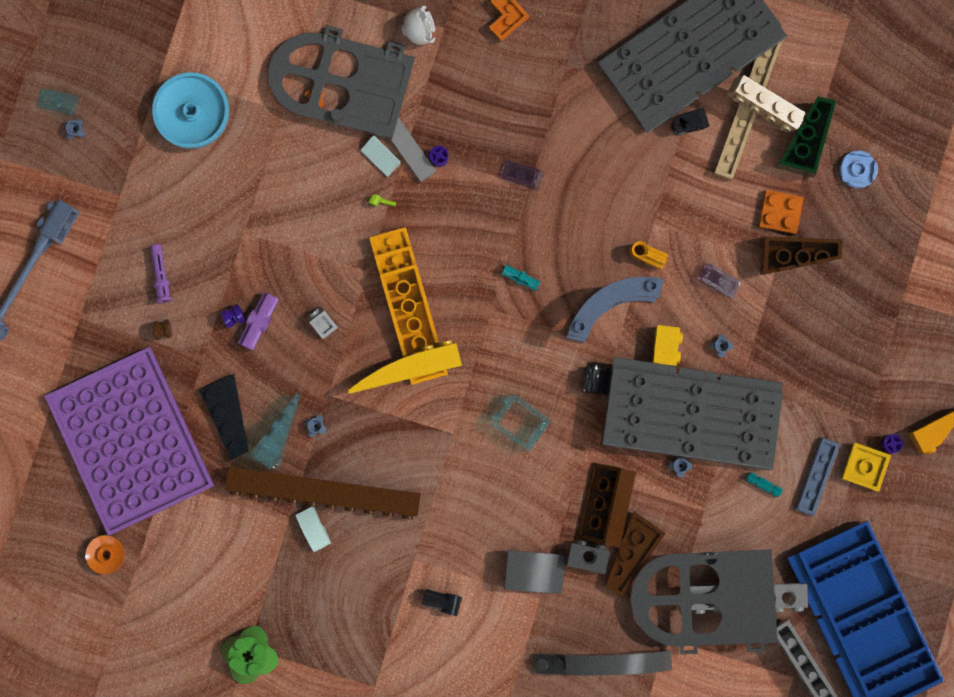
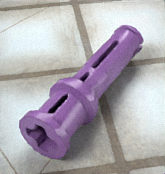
[149,244,173,304]

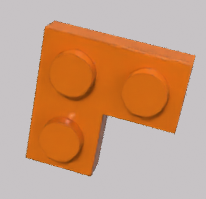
[489,0,529,42]

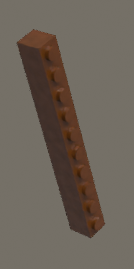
[225,467,421,520]

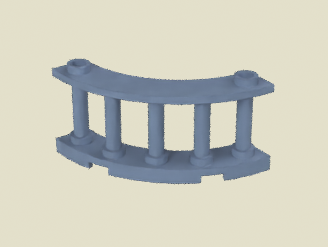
[566,277,664,343]

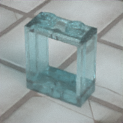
[491,394,552,452]

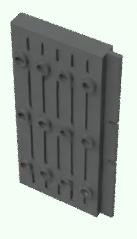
[597,0,787,134]
[600,357,783,470]

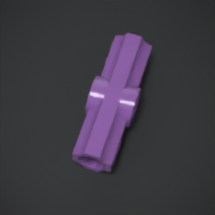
[238,292,279,351]

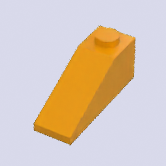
[908,410,954,455]

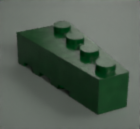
[777,96,836,178]

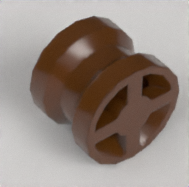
[153,319,172,340]

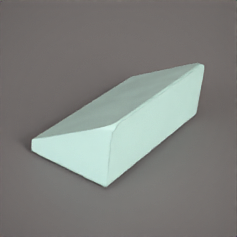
[361,135,401,177]

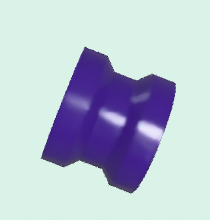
[430,146,449,167]
[881,434,903,454]

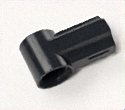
[421,589,463,616]

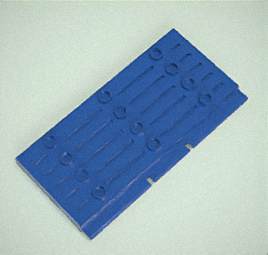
[787,520,945,697]

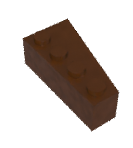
[760,236,843,275]

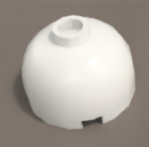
[402,6,435,45]

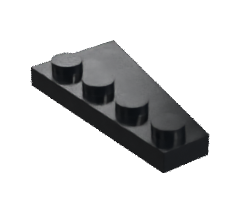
[199,374,249,460]

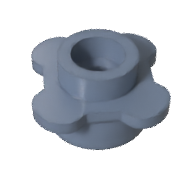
[64,119,85,139]
[710,334,733,357]
[305,415,327,437]
[669,456,692,478]

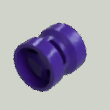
[220,304,246,329]

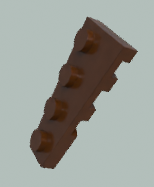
[605,511,666,597]

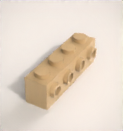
[727,75,806,132]

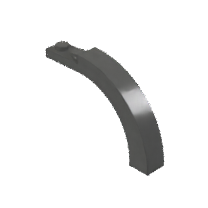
[535,650,672,676]

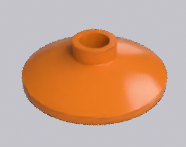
[86,535,125,574]

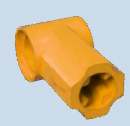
[629,241,669,270]

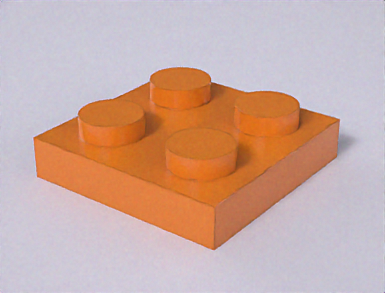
[758,190,804,235]

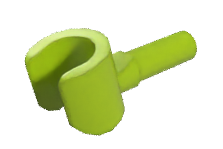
[368,194,396,207]

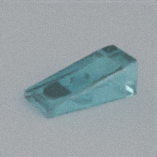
[37,88,79,116]

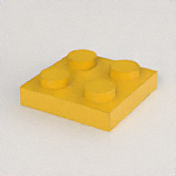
[841,442,891,492]

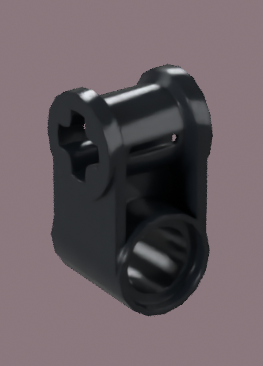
[671,108,710,135]

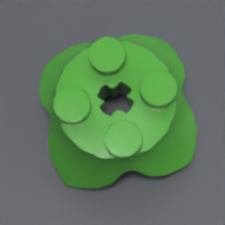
[221,626,279,684]

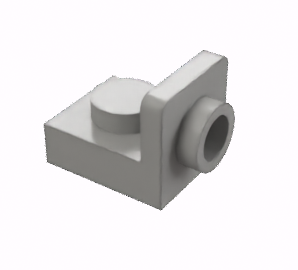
[306,306,338,339]

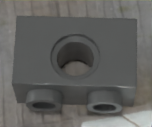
[566,540,610,574]

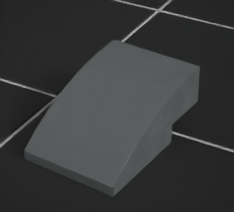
[504,550,565,594]

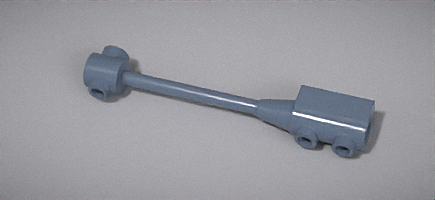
[0,199,80,341]

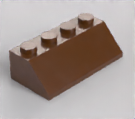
[576,462,636,548]

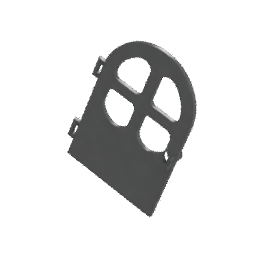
[268,26,415,139]
[631,549,778,655]

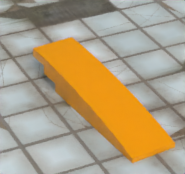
[369,227,448,385]

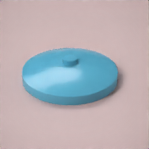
[152,72,230,149]

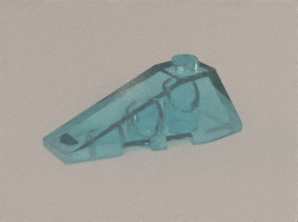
[250,393,302,470]

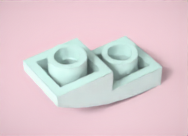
[296,506,331,552]

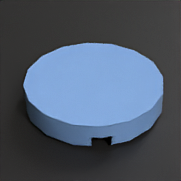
[839,150,878,189]

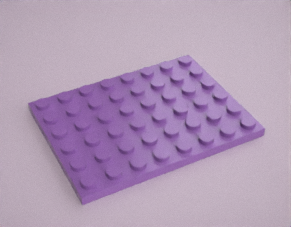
[45,347,215,536]

